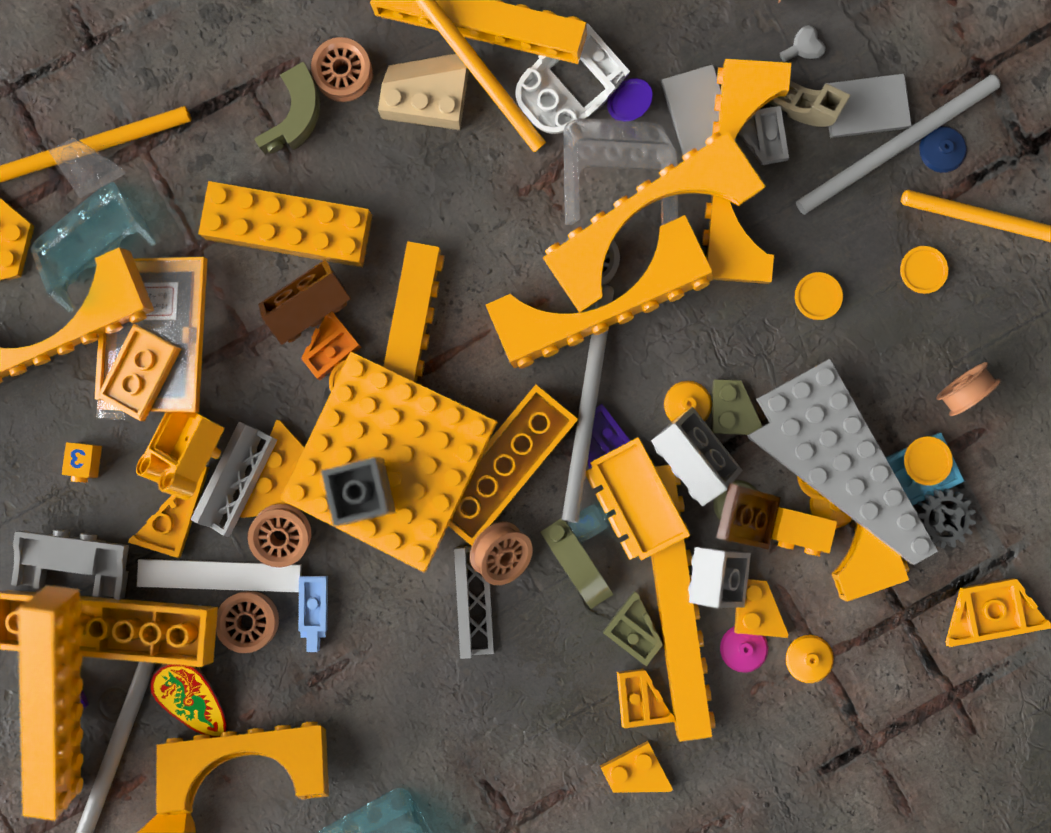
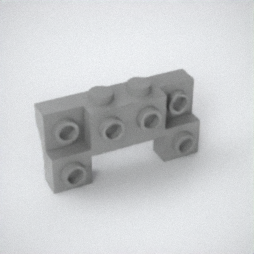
[11,530,129,600]

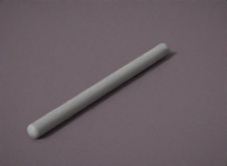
[796,75,1000,215]
[562,285,614,523]
[76,661,156,833]

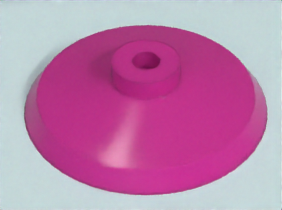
[720,626,768,673]

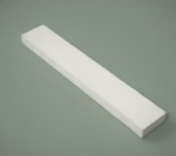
[137,559,302,592]

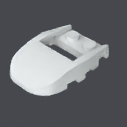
[516,23,630,134]

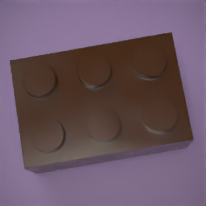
[258,259,350,345]

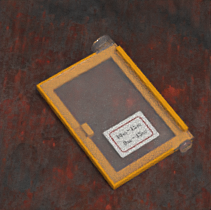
[95,257,208,420]

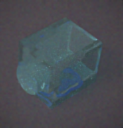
[567,503,609,544]

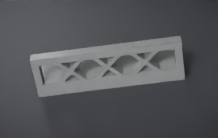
[191,422,277,538]
[454,546,494,659]

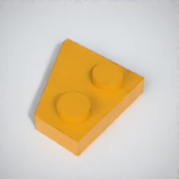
[734,579,788,638]

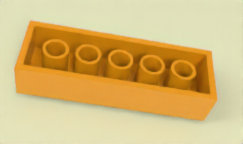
[198,181,372,267]
[448,385,578,546]

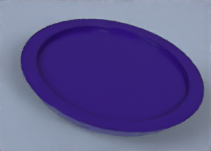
[607,78,653,122]

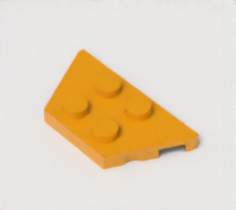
[0,198,34,281]
[240,420,305,518]
[945,578,1051,647]

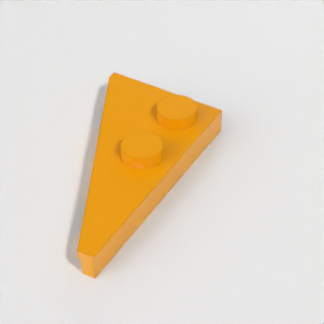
[128,466,210,558]

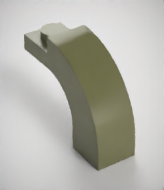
[254,62,320,154]

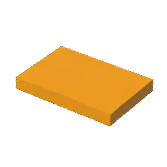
[97,324,181,422]

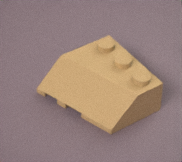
[378,54,469,130]

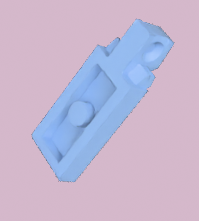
[298,576,328,652]

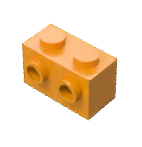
[771,507,837,557]

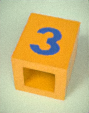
[62,442,102,483]

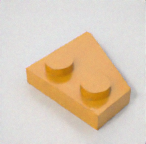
[617,669,675,728]
[600,741,673,793]

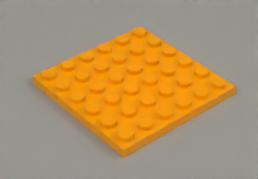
[280,351,498,572]

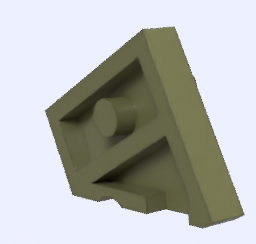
[711,380,763,435]
[603,591,663,666]

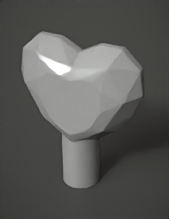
[780,25,826,62]

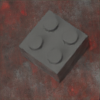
[321,457,396,526]

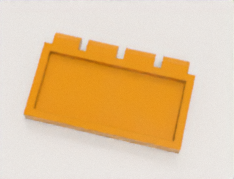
[585,437,691,560]

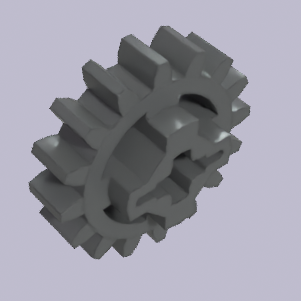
[916,488,976,548]

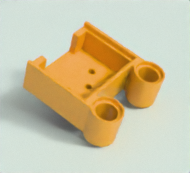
[136,412,225,500]

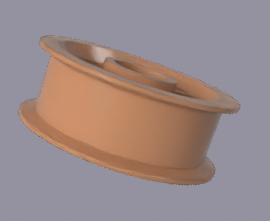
[311,37,373,102]
[936,362,1001,416]
[248,504,311,567]
[470,522,533,585]
[216,591,279,653]

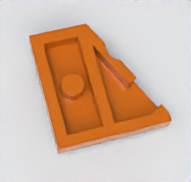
[301,311,361,381]

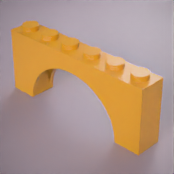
[156,722,329,816]

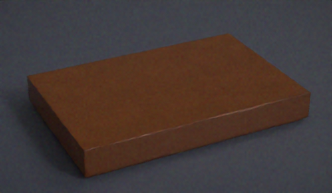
[717,483,781,549]

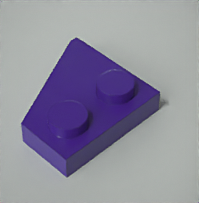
[588,404,630,469]

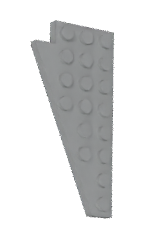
[747,359,938,565]

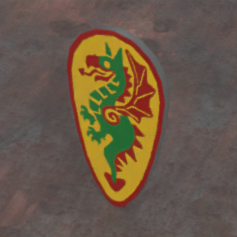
[150,664,226,738]

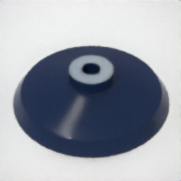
[919,126,967,173]

